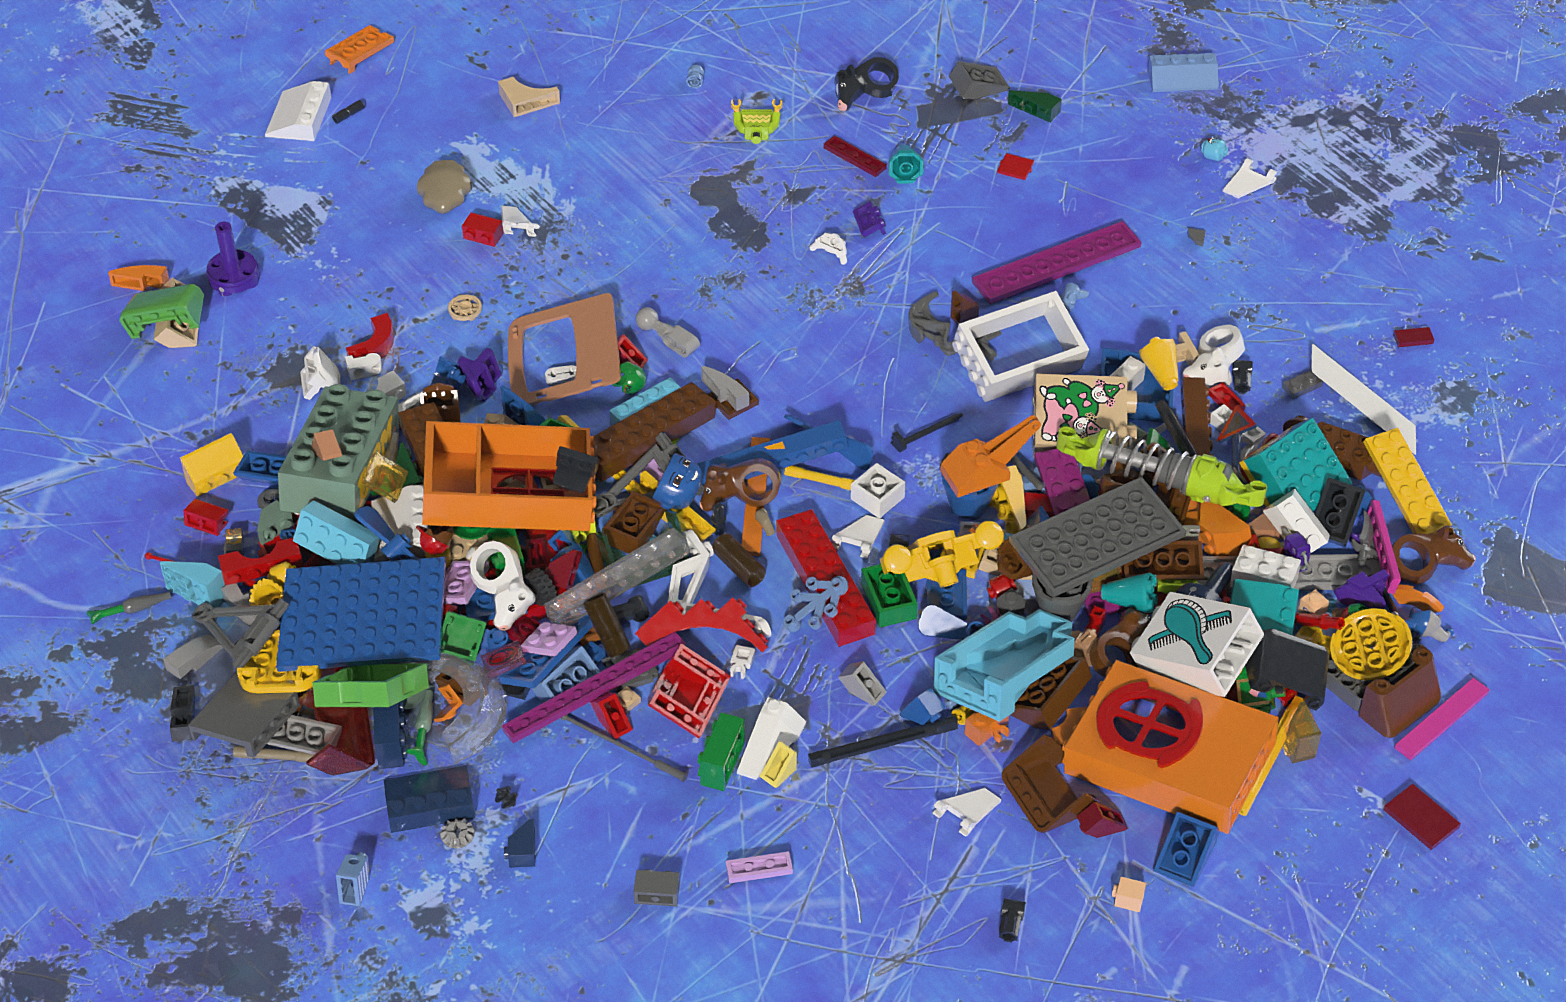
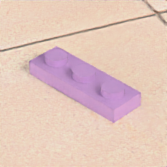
[726,851,793,883]

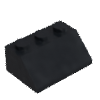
[1315,477,1366,547]

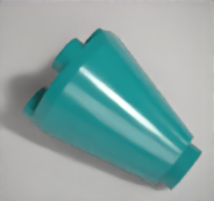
[1101,573,1158,613]

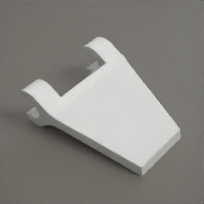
[1223,158,1277,198]
[501,206,539,237]
[831,515,885,559]
[933,788,1001,837]

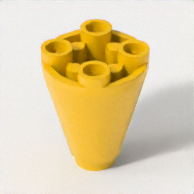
[1139,337,1178,390]

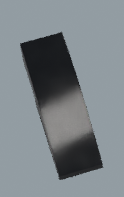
[170,685,195,742]

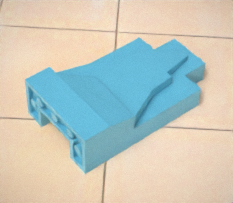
[934,609,1075,722]

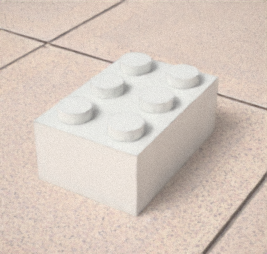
[1230,545,1301,588]

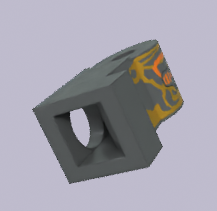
[224,528,244,556]

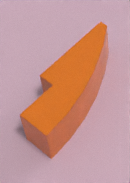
[108,265,169,291]

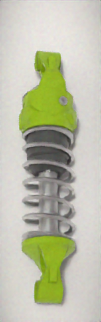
[1056,427,1267,507]

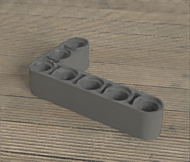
[1326,644,1420,712]

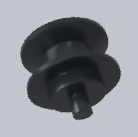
[495,786,517,809]

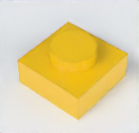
[640,470,658,493]

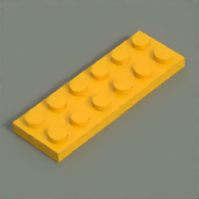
[1363,428,1452,534]

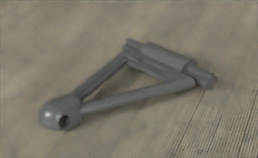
[594,432,704,517]
[191,599,289,668]

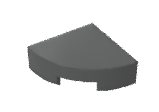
[1188,228,1206,247]

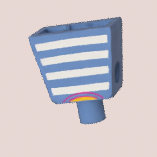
[336,852,369,907]

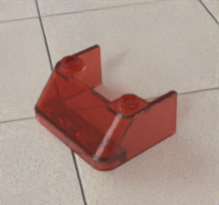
[298,688,375,776]

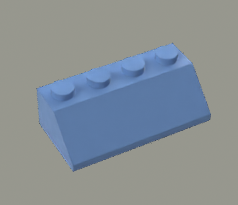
[1148,53,1218,92]

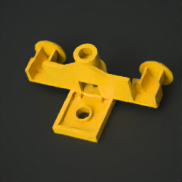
[879,521,1004,588]

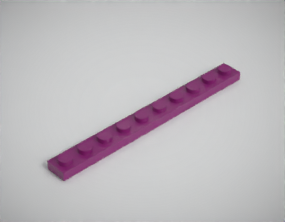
[502,632,686,744]

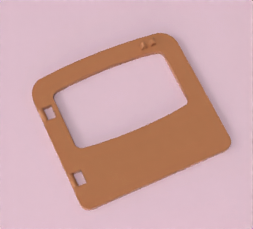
[508,293,621,406]

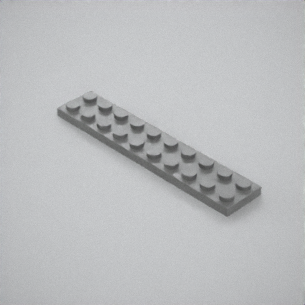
[1197,554,1386,591]

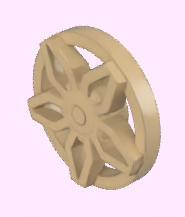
[448,294,482,321]

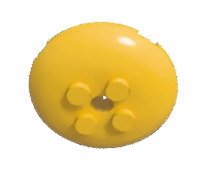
[1330,609,1412,680]

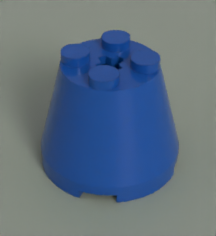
[942,475,999,520]

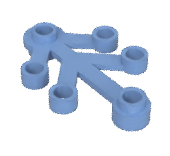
[783,576,848,632]

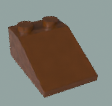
[604,491,666,557]

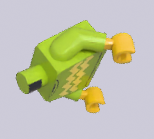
[731,99,783,144]

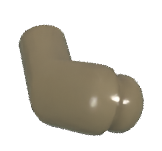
[755,508,776,536]

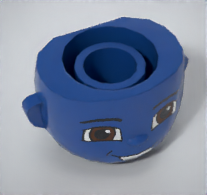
[652,453,703,510]

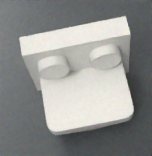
[300,346,340,400]

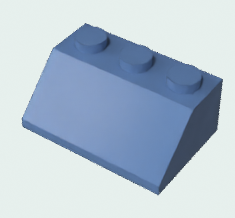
[531,646,600,703]

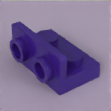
[853,201,886,237]

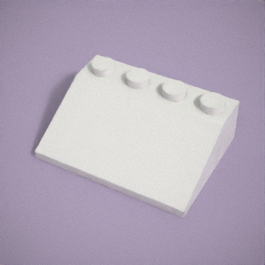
[265,81,331,141]
[372,485,430,562]

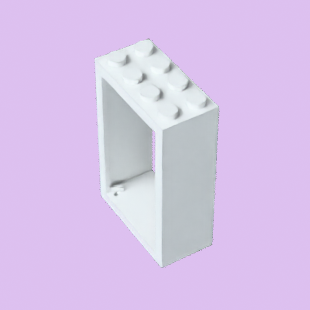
[952,291,1089,402]

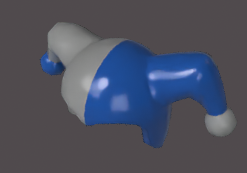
[1392,607,1454,642]

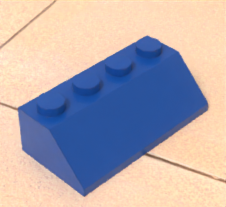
[233,450,287,485]

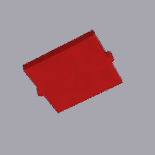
[997,153,1034,180]

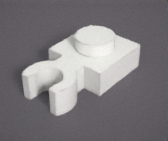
[730,645,755,679]

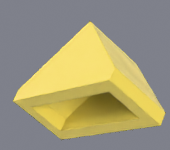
[760,741,797,788]

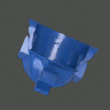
[431,356,466,391]

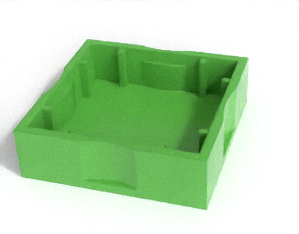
[312,663,429,707]

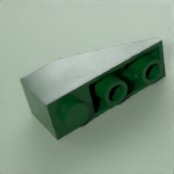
[1008,90,1062,123]
[392,443,424,491]

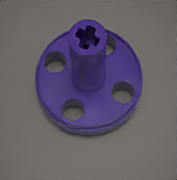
[206,221,259,296]

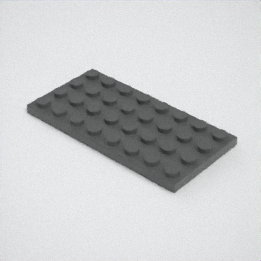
[1009,477,1187,598]

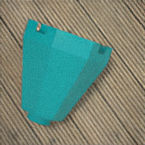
[888,145,924,184]

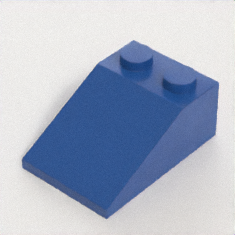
[500,385,545,426]
[1153,812,1220,887]

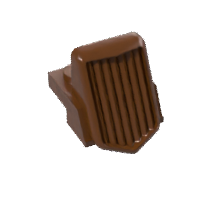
[420,383,461,423]
[997,525,1033,580]

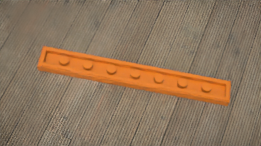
[742,437,770,556]

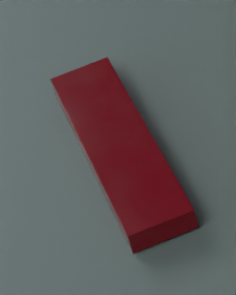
[823,135,887,177]

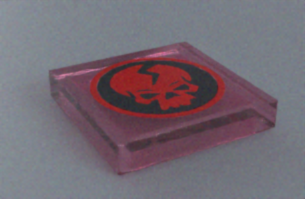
[481,640,527,679]

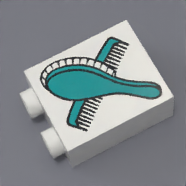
[1130,592,1264,697]

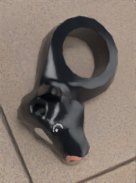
[834,57,899,111]

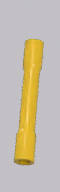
[784,465,855,491]

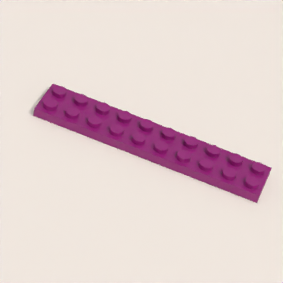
[972,221,1142,304]
[1034,449,1127,619]

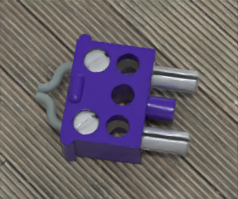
[1280,528,1311,572]

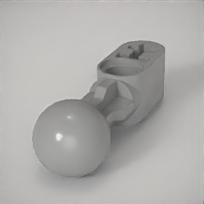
[636,307,700,358]

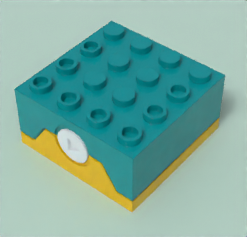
[1239,418,1352,512]

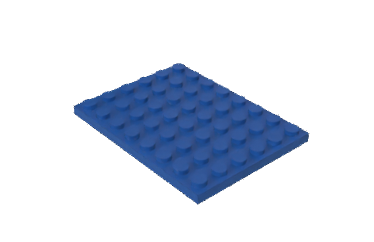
[276,557,446,672]

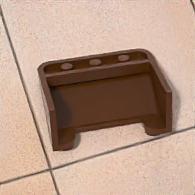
[1002,734,1101,833]

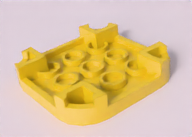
[237,630,322,693]

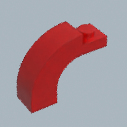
[346,313,394,359]

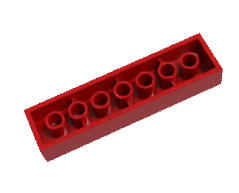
[776,509,876,647]

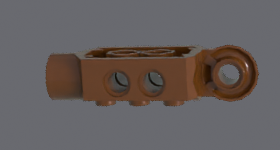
[1283,415,1382,480]

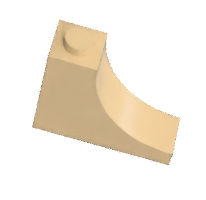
[498,77,560,117]

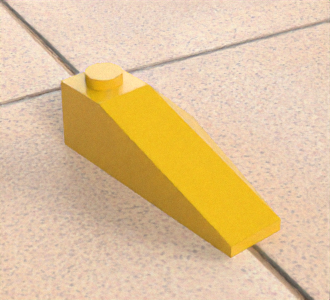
[989,465,1026,534]

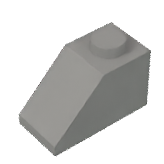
[838,661,887,706]

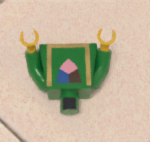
[1236,666,1286,714]

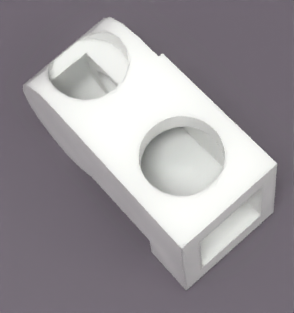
[345,353,382,381]

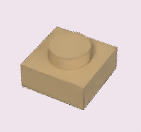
[616,686,641,714]

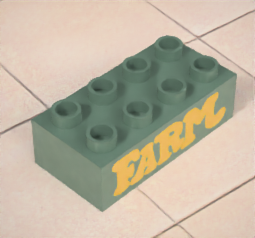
[278,384,399,522]

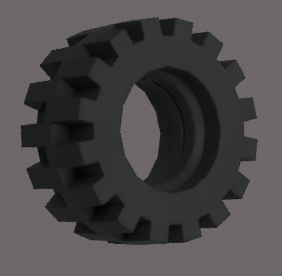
[523,568,557,606]

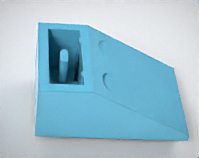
[160,561,225,608]

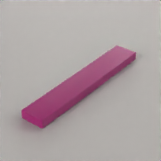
[1367,500,1401,594]
[1395,678,1490,760]

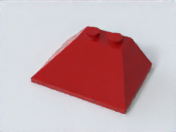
[647,643,731,739]

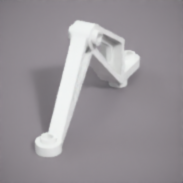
[668,529,771,639]

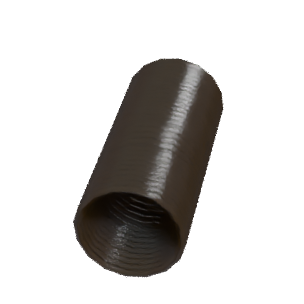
[712,533,766,587]
[583,593,631,657]

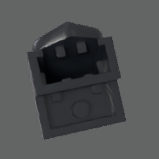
[553,446,599,493]

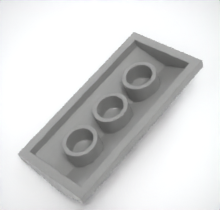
[267,715,342,757]

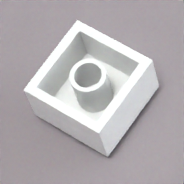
[851,463,905,519]

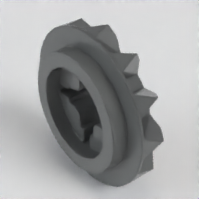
[257,488,279,509]

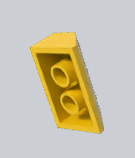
[180,433,243,497]

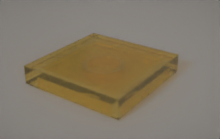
[362,452,408,503]

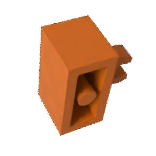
[965,712,1009,746]

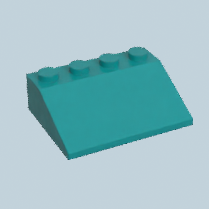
[1230,579,1299,635]

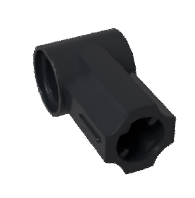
[1232,360,1253,394]
[612,595,650,623]
[999,898,1026,943]

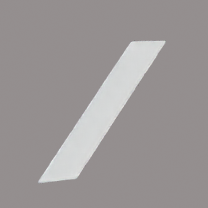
[1312,344,1416,455]

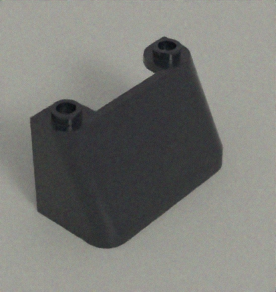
[1245,629,1329,711]

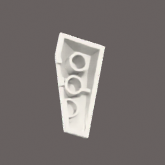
[737,697,806,780]

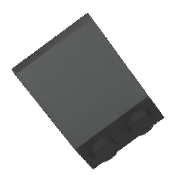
[949,61,1010,99]

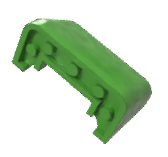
[119,284,204,339]

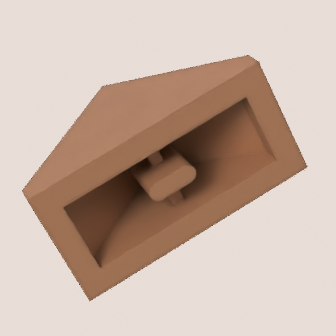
[311,429,342,461]

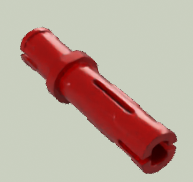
[1294,612,1345,630]

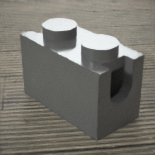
[633,869,680,907]

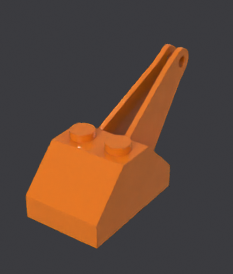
[940,415,1041,498]
[1183,502,1254,556]

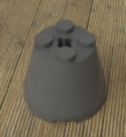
[1032,573,1093,622]

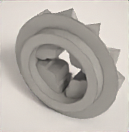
[440,818,475,848]

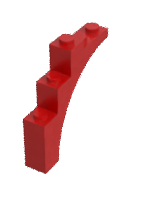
[635,597,769,653]

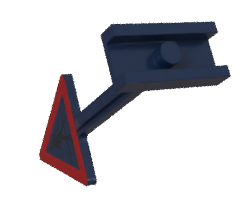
[1217,405,1258,485]

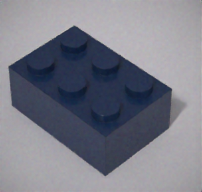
[373,700,408,769]

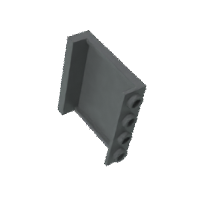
[188,673,300,758]

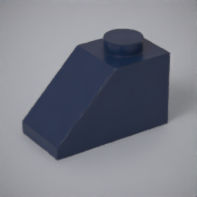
[504,819,535,868]

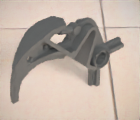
[908,291,1002,361]

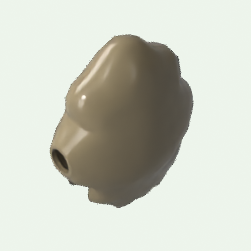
[417,160,472,214]

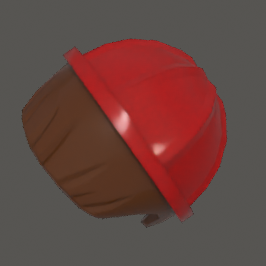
[416,525,454,555]

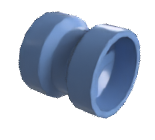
[686,65,704,88]

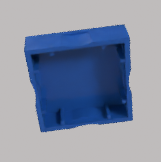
[1100,348,1174,423]

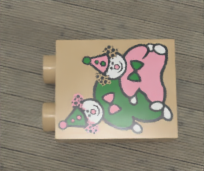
[1033,374,1137,461]

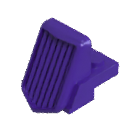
[457,348,502,402]
[1334,569,1389,609]

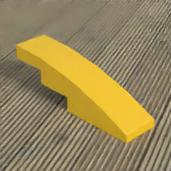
[661,506,716,542]

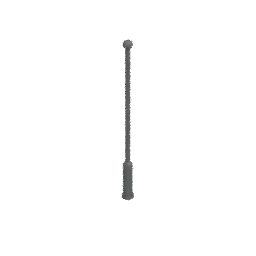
[560,714,688,782]

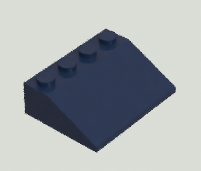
[384,765,475,833]

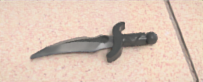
[1351,510,1378,568]

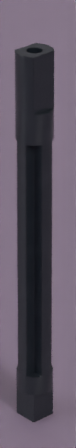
[1155,400,1198,457]
[808,715,958,768]

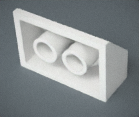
[1263,489,1330,553]

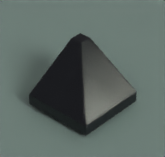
[889,534,910,548]

